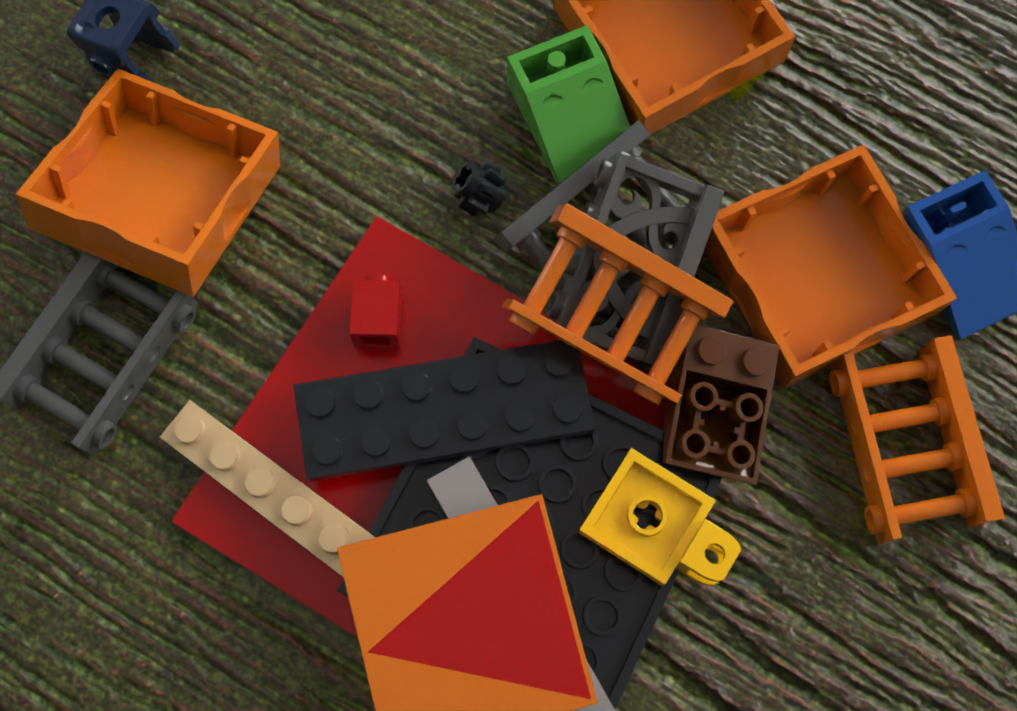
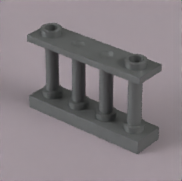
[493,121,687,308]
[0,252,199,456]

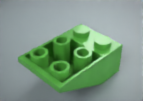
[507,25,630,185]

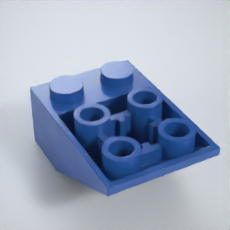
[902,170,1017,341]

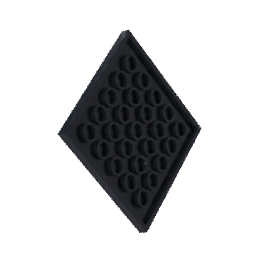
[338,337,722,709]

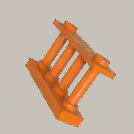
[502,203,734,405]
[829,335,1005,545]

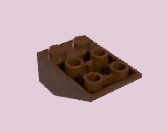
[663,324,780,485]

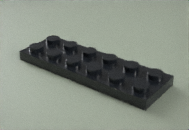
[293,340,596,482]

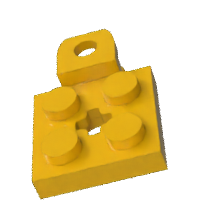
[579,448,741,586]

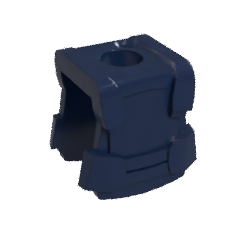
[67,0,180,82]

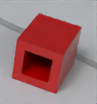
[349,274,403,348]

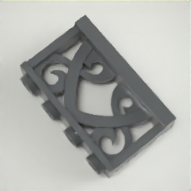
[546,151,725,367]

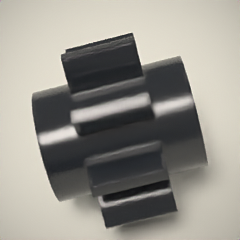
[452,158,507,216]

